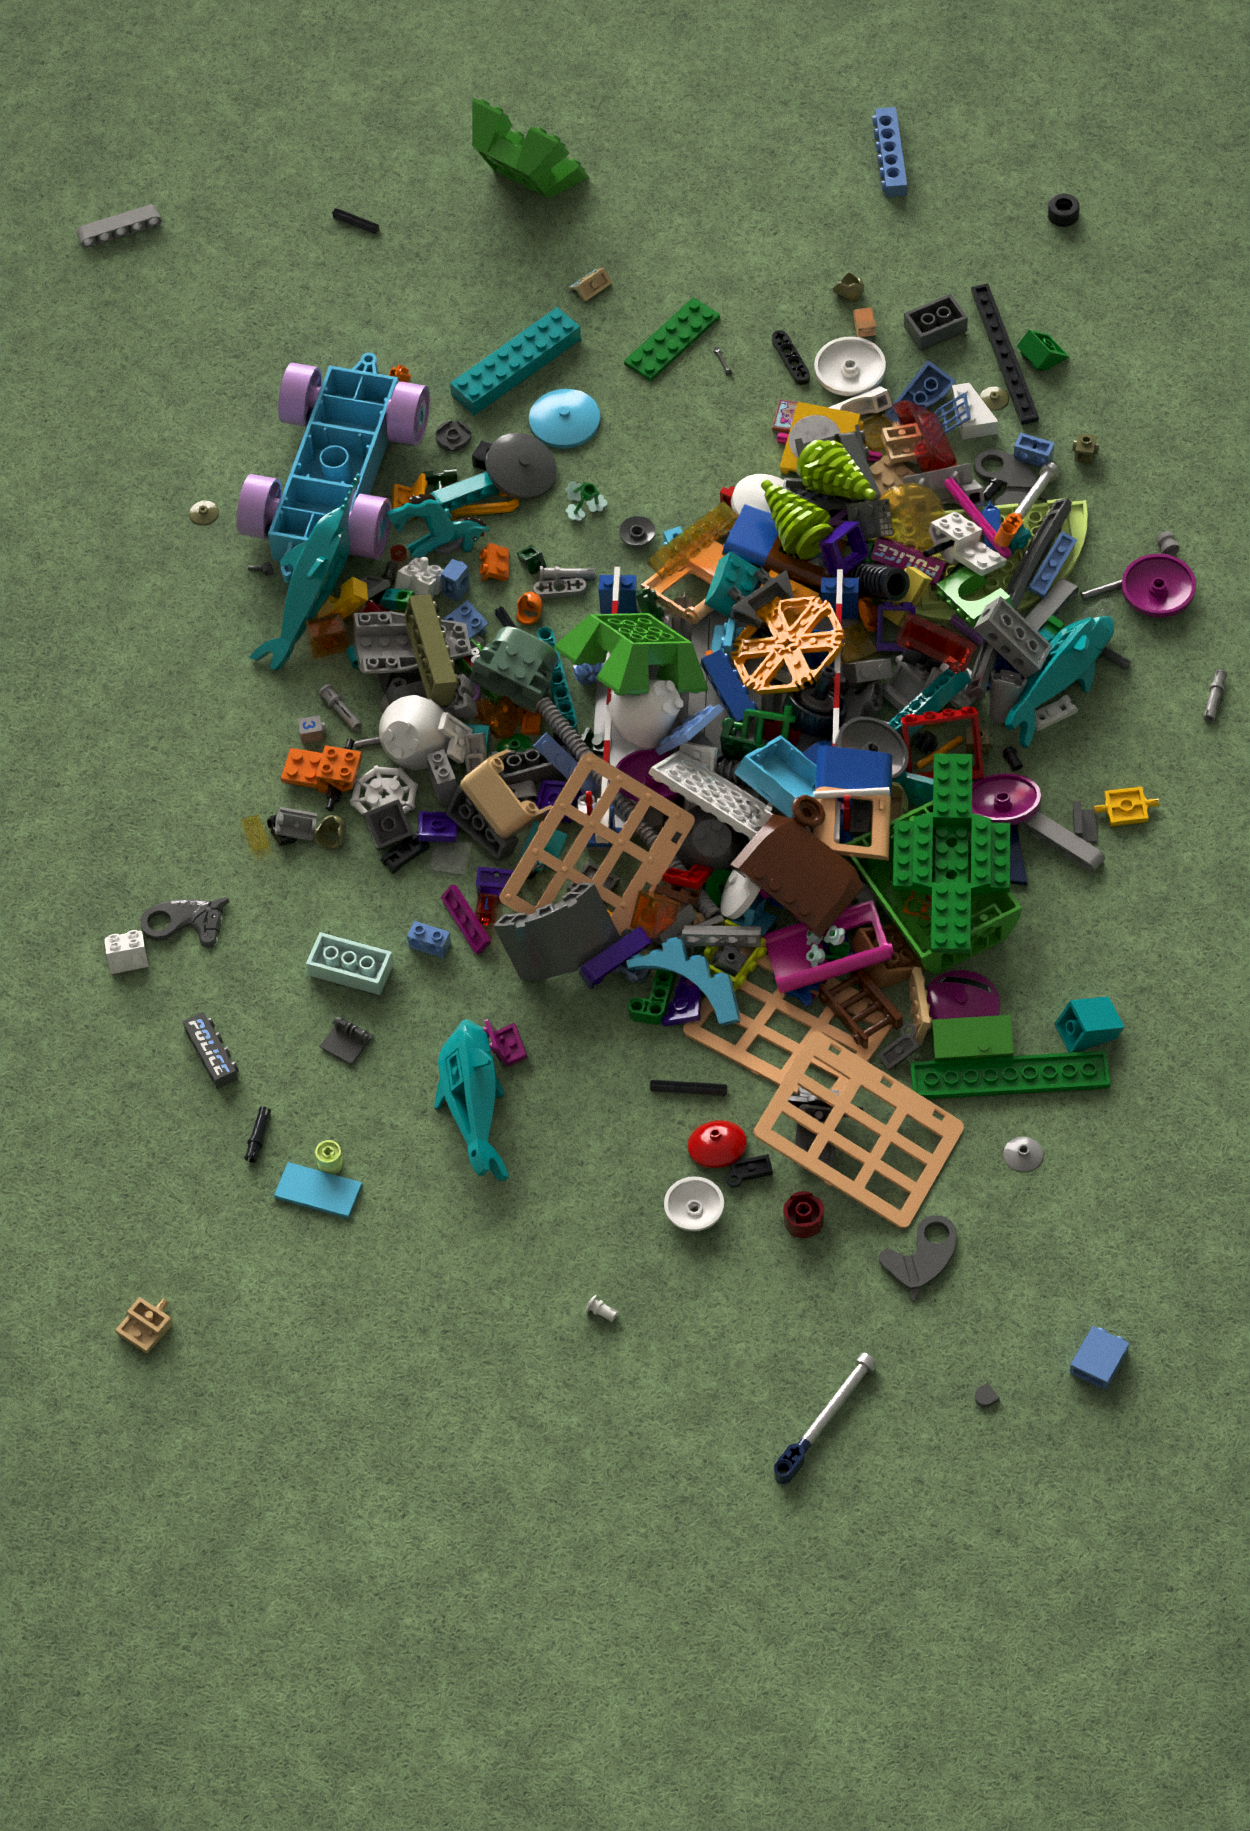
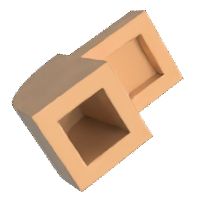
[853,307,877,337]

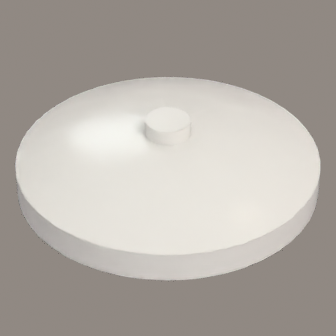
[814,337,886,396]
[731,474,784,518]
[720,869,760,919]

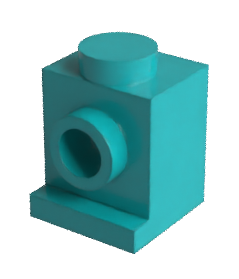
[1008,524,1032,555]

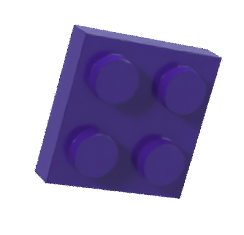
[418,811,457,842]

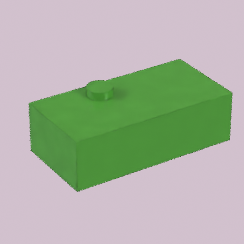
[931,1015,1014,1061]

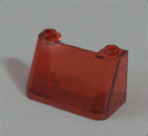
[893,400,957,473]

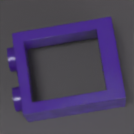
[818,521,870,576]
[877,601,916,651]
[476,866,514,899]

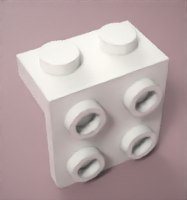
[105,930,149,974]

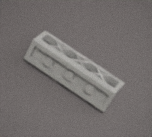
[682,925,762,947]

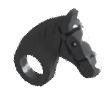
[140,897,230,947]

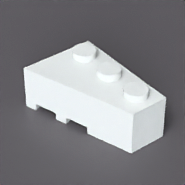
[951,383,998,440]

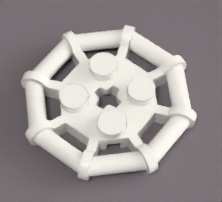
[349,765,419,815]

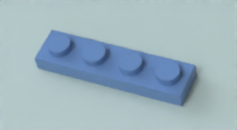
[1027,531,1077,598]
[533,733,599,795]

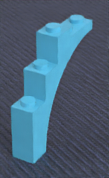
[626,937,741,1026]

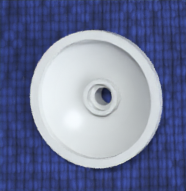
[664,1177,724,1231]

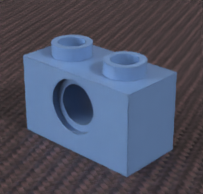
[440,559,470,602]

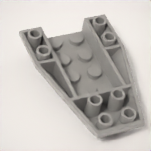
[354,612,472,674]

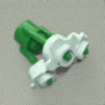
[806,925,850,967]

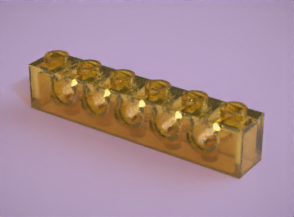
[647,501,738,579]

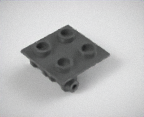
[319,1017,373,1064]

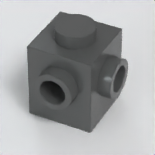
[714,945,747,977]

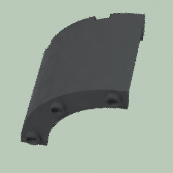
[493,882,621,981]

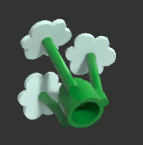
[565,481,607,522]

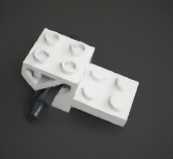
[923,512,1006,576]

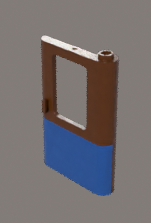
[722,504,848,591]

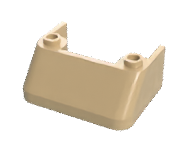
[460,749,552,839]

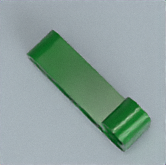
[628,969,677,1025]

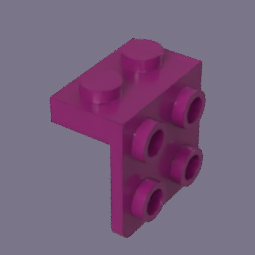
[483,1019,528,1067]

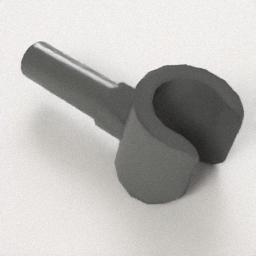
[248,562,273,576]

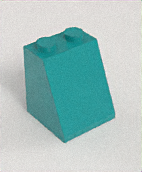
[1054,996,1125,1053]

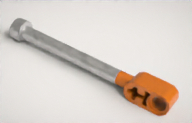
[994,462,1060,547]

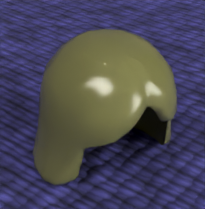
[832,272,864,301]
[313,815,346,849]

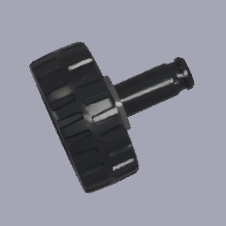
[782,666,847,737]

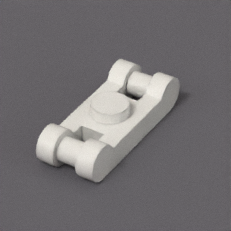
[1035,695,1078,731]

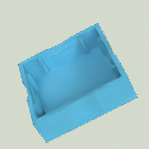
[734,735,817,819]

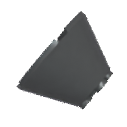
[673,805,750,872]

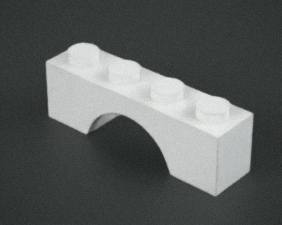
[828,386,892,415]

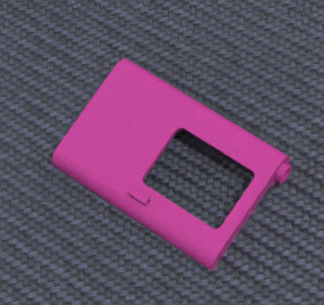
[763,900,894,994]

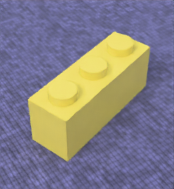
[883,566,932,626]

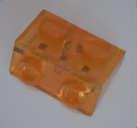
[484,696,526,739]

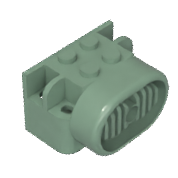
[470,626,559,714]

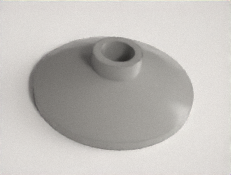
[1003,1137,1043,1172]

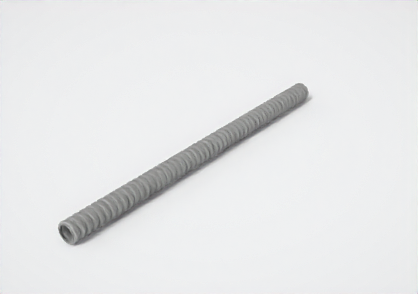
[536,697,720,920]

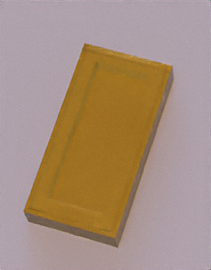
[241,814,270,852]

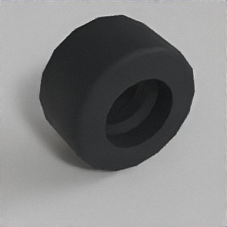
[1048,193,1080,227]

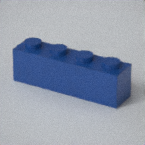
[700,649,758,723]

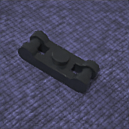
[380,832,430,874]

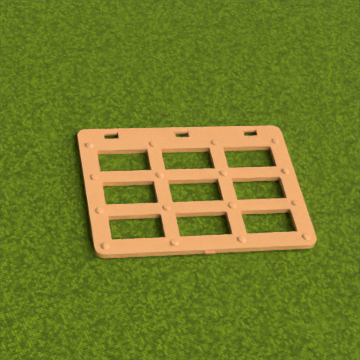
[499,753,695,936]
[683,947,893,1096]
[753,1031,964,1228]

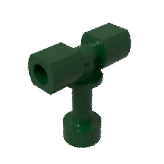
[421,468,458,491]

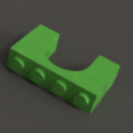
[936,566,1014,633]

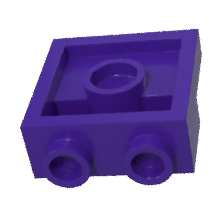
[535,780,582,823]

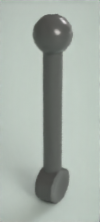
[713,347,732,375]

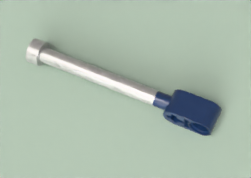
[774,1353,878,1484]

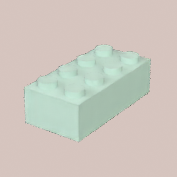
[306,932,394,995]

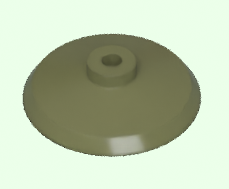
[980,387,1009,411]
[189,501,219,525]

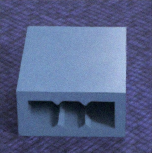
[1070,1326,1129,1390]

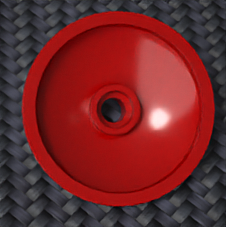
[688,1120,747,1168]

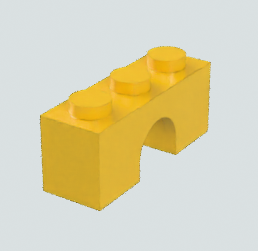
[318,577,368,627]

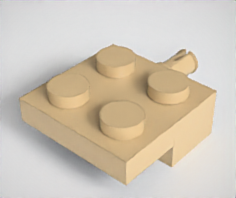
[881,421,926,464]
[115,1297,173,1354]

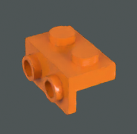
[479,543,509,582]

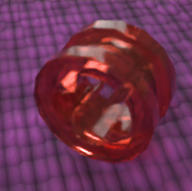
[390,544,407,562]

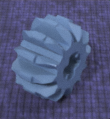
[573,663,604,685]

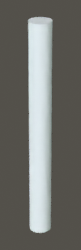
[813,787,890,799]

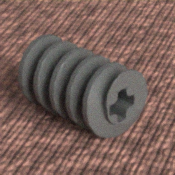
[715,758,752,789]

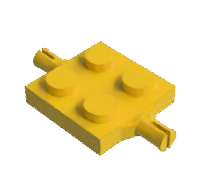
[1094,787,1159,826]

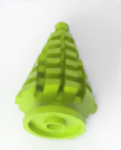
[796,439,877,501]
[761,480,834,559]

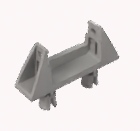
[902,464,973,496]

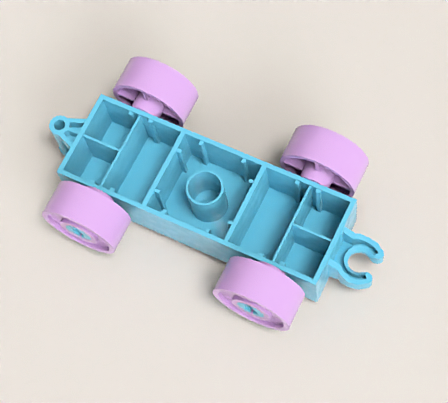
[237,353,430,583]

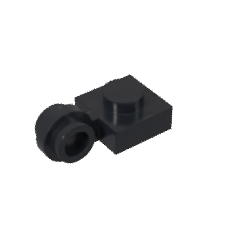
[267,815,297,846]

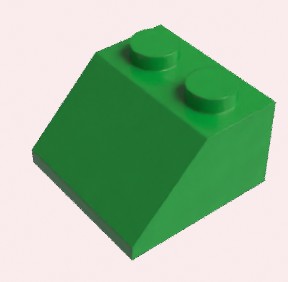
[1017,330,1070,370]

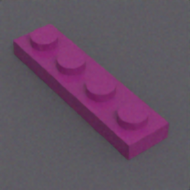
[440,884,492,954]

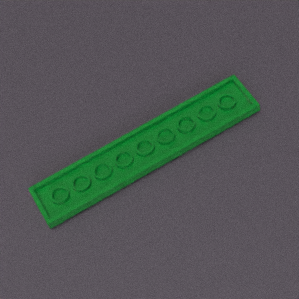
[910,1050,1111,1099]

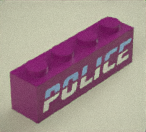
[870,537,949,586]

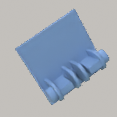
[443,600,489,640]

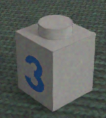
[298,715,327,744]

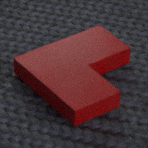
[662,864,713,890]

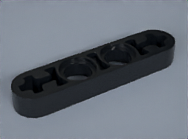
[772,330,810,385]

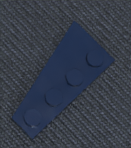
[1010,824,1027,885]

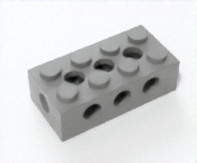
[974,596,1052,678]

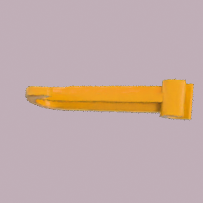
[450,491,519,521]

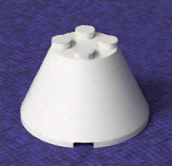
[609,679,683,750]
[379,695,450,770]

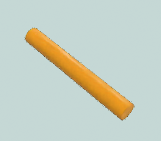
[915,735,964,770]

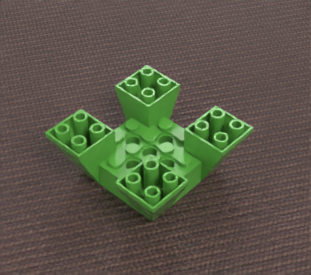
[472,98,589,198]
[554,613,708,696]

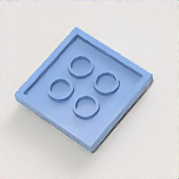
[655,704,724,755]

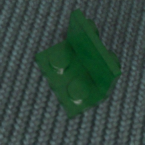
[720,718,758,762]

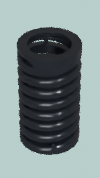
[847,561,910,601]

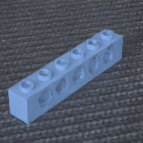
[872,107,907,197]

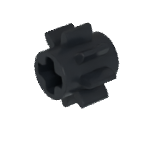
[914,730,938,754]

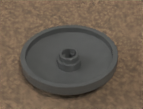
[485,433,556,500]
[835,717,909,782]

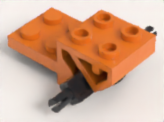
[281,738,362,812]

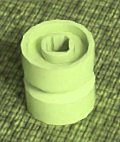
[315,1140,343,1175]

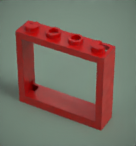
[900,706,984,779]

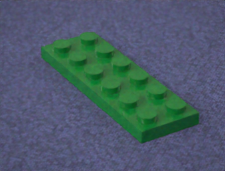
[624,297,720,382]

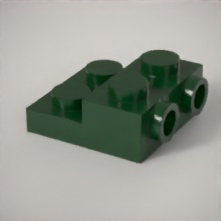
[635,586,665,623]

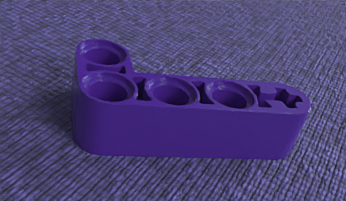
[579,927,652,989]

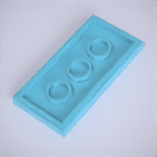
[274,1162,362,1219]

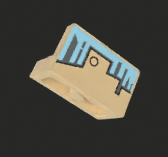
[569,268,612,302]

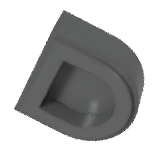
[975,1382,1000,1407]

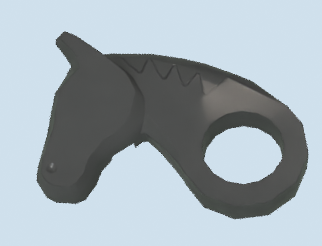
[974,449,1050,506]
[879,1215,956,1301]

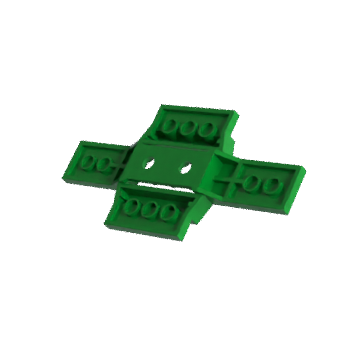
[893,753,1010,953]

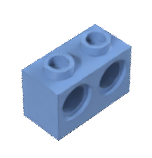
[1014,433,1055,468]
[407,921,451,959]

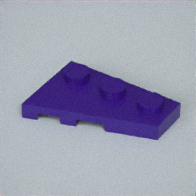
[661,976,703,1026]

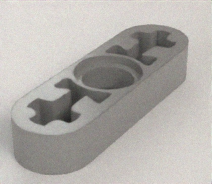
[533,578,586,599]

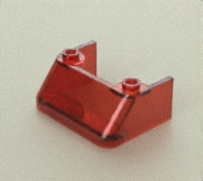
[895,612,977,674]

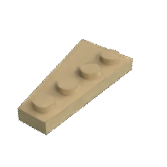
[908,967,932,1049]

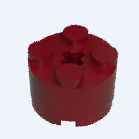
[783,1191,824,1238]

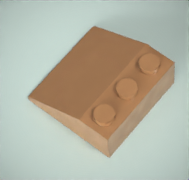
[849,925,927,987]

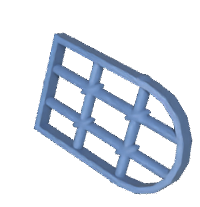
[932,393,971,434]

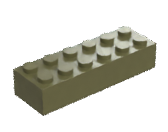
[404,594,458,706]

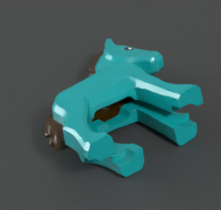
[386,493,490,558]

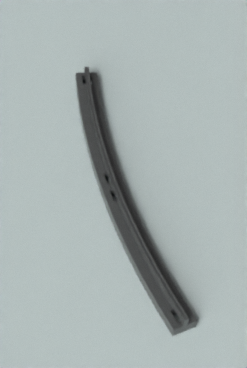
[965,498,1072,701]

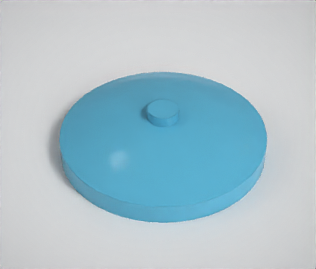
[529,389,601,449]

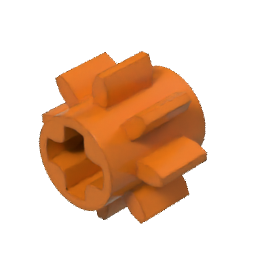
[389,364,411,383]

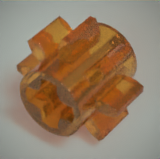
[475,699,496,722]

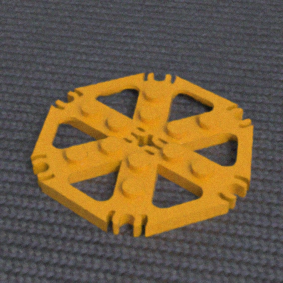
[731,596,846,695]

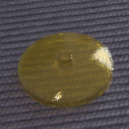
[877,483,945,552]

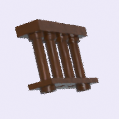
[818,969,903,1050]

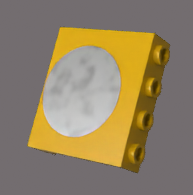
[780,402,864,474]

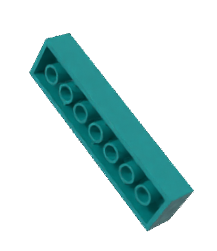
[450,307,581,416]

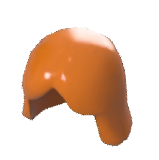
[516,592,543,626]

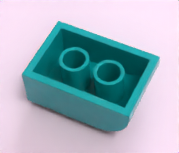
[704,551,760,618]

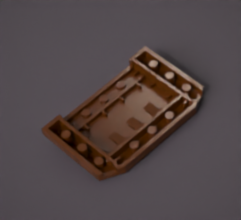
[730,814,863,939]

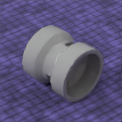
[1156,531,1180,555]

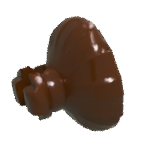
[792,795,826,828]

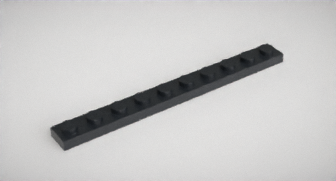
[971,283,1039,425]

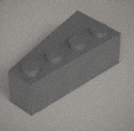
[491,745,574,785]
[446,785,519,860]

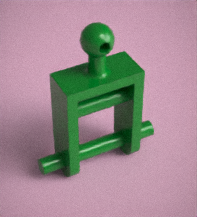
[722,705,796,748]

